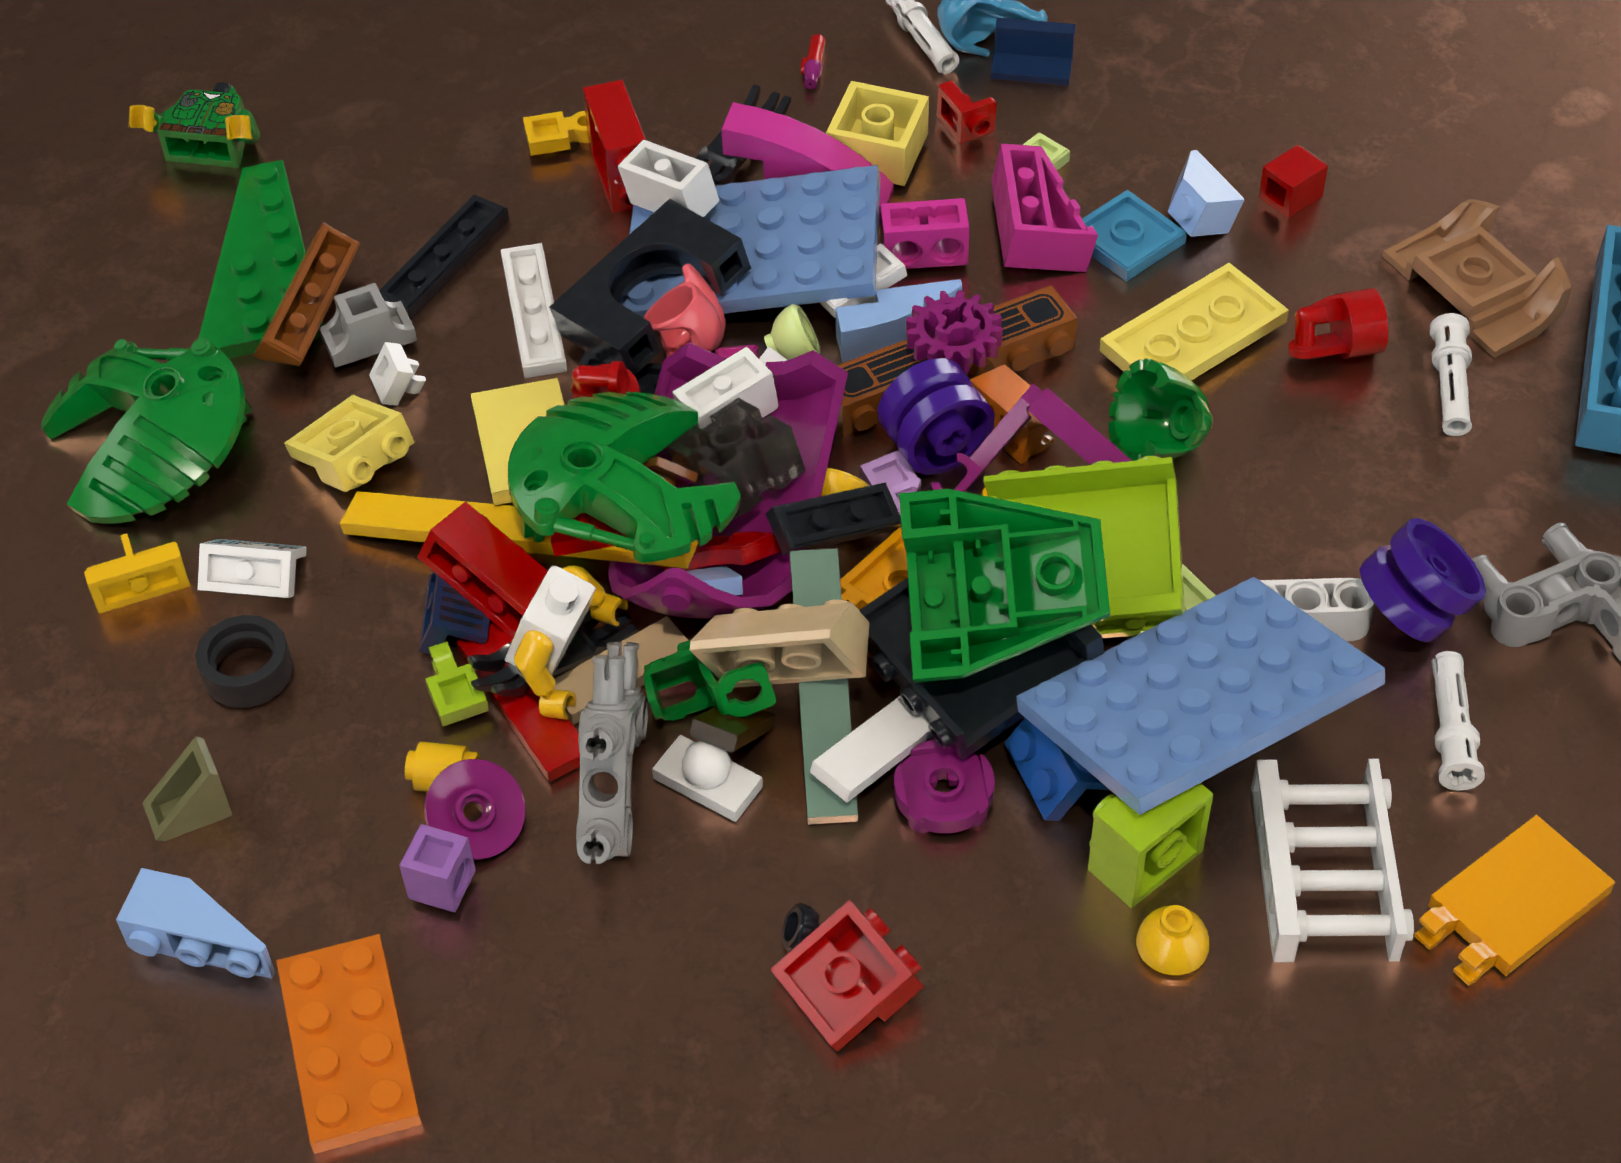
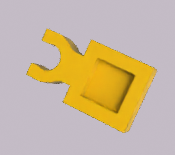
[523,111,589,156]

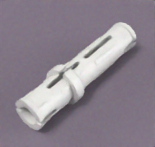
[885,0,960,74]

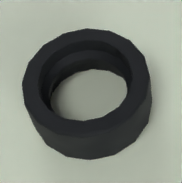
[195,615,293,708]

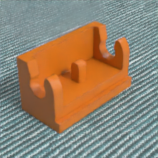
[970,364,1055,464]

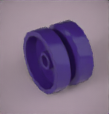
[878,358,995,475]
[1359,518,1486,643]

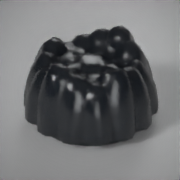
[782,903,820,952]

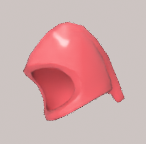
[643,263,726,358]

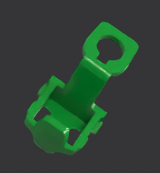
[643,639,776,721]

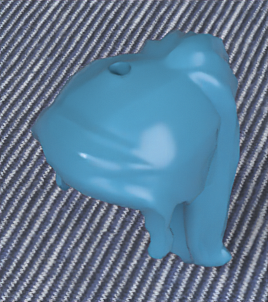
[937,0,1048,57]

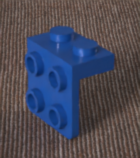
[1004,718,1110,821]

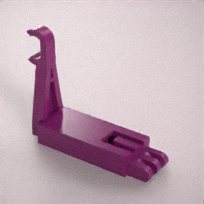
[931,383,1132,492]

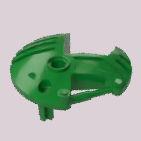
[41,337,253,524]
[508,392,741,563]

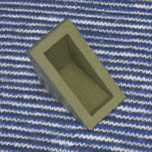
[142,737,233,842]

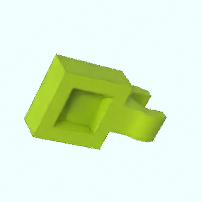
[425,641,489,726]

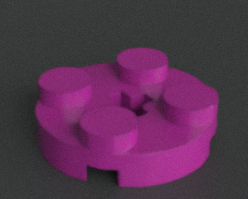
[894,740,995,833]

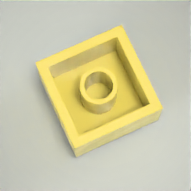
[826,81,929,186]

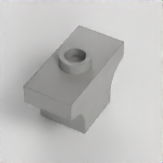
[319,283,417,368]

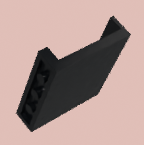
[846,577,1104,760]

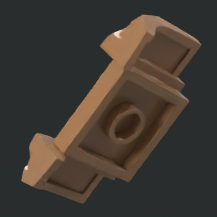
[1382,199,1572,358]

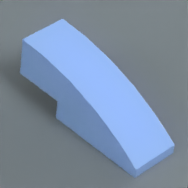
[836,279,962,363]

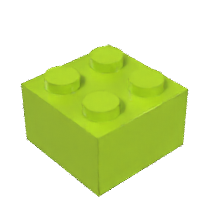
[1088,783,1214,909]

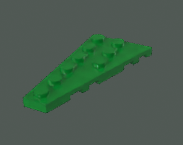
[198,160,323,359]

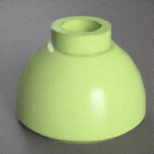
[764,304,821,360]

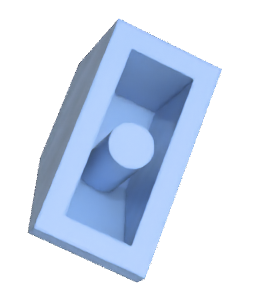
[1168,150,1245,237]

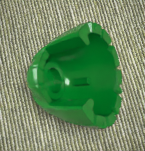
[1108,358,1213,461]

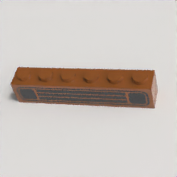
[836,285,1077,437]

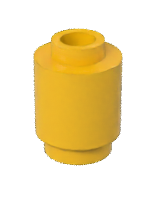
[405,741,481,792]

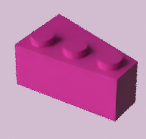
[991,143,1098,272]

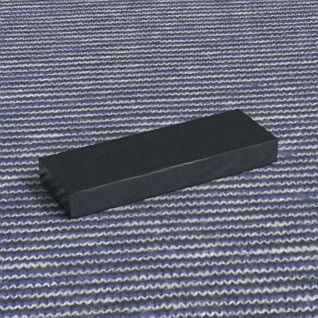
[766,482,901,556]

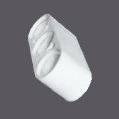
[1260,578,1375,641]

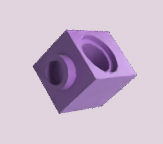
[399,824,476,913]

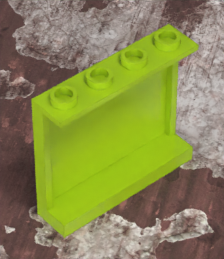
[984,456,1185,638]

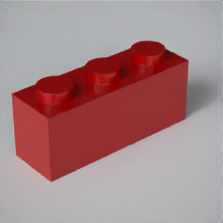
[417,501,548,639]

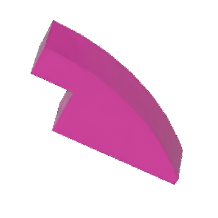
[721,102,894,217]

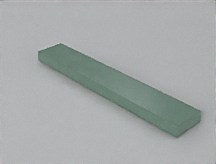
[790,548,858,825]

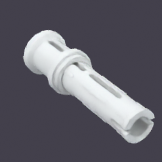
[1430,313,1472,436]
[1431,651,1485,791]

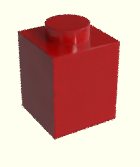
[1258,145,1328,219]

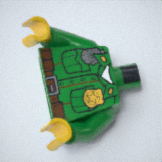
[129,82,260,168]

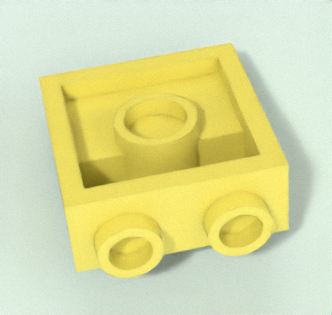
[284,395,415,492]

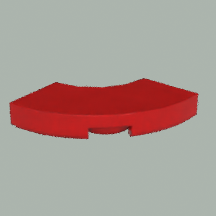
[656,531,781,571]

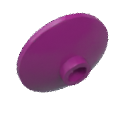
[424,759,526,860]

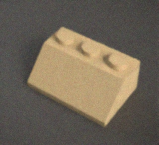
[690,600,869,688]

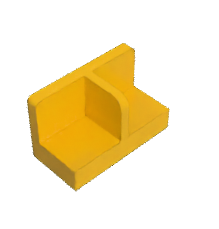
[84,533,190,614]

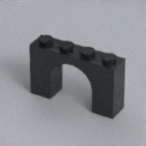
[549,199,751,376]

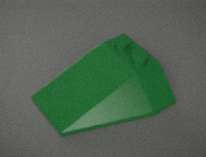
[899,489,1110,683]

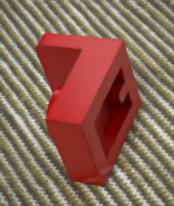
[936,80,997,144]

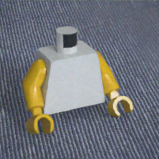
[505,565,628,720]

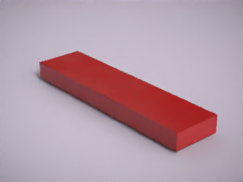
[456,622,580,782]

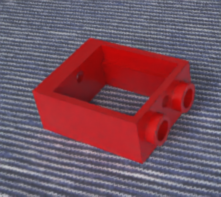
[583,80,646,213]

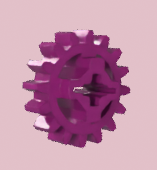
[906,290,1003,373]

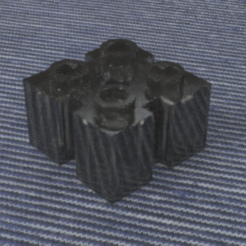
[667,397,806,519]

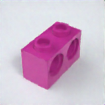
[880,198,970,269]

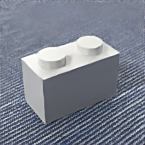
[618,140,720,217]

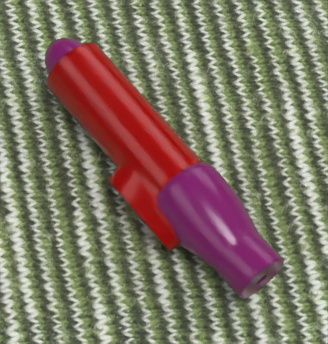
[801,34,826,89]

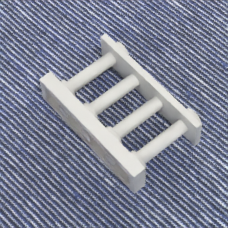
[1251,759,1414,962]

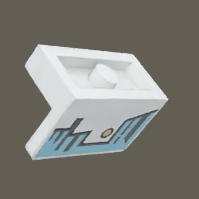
[197,539,307,598]

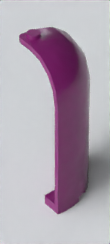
[608,342,848,619]

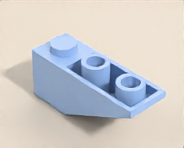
[116,868,275,979]

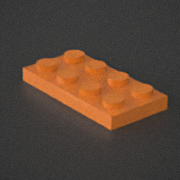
[276,934,422,1154]

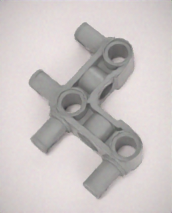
[1472,523,1621,661]
[576,642,648,864]

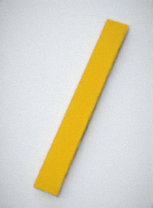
[340,491,698,569]

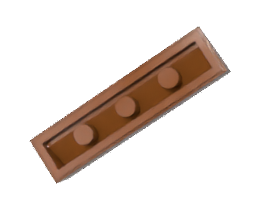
[253,222,361,366]

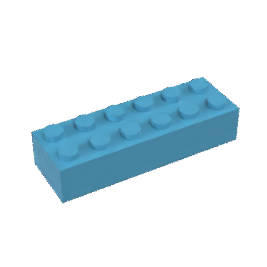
[1575,224,1621,454]

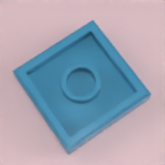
[1082,189,1187,282]

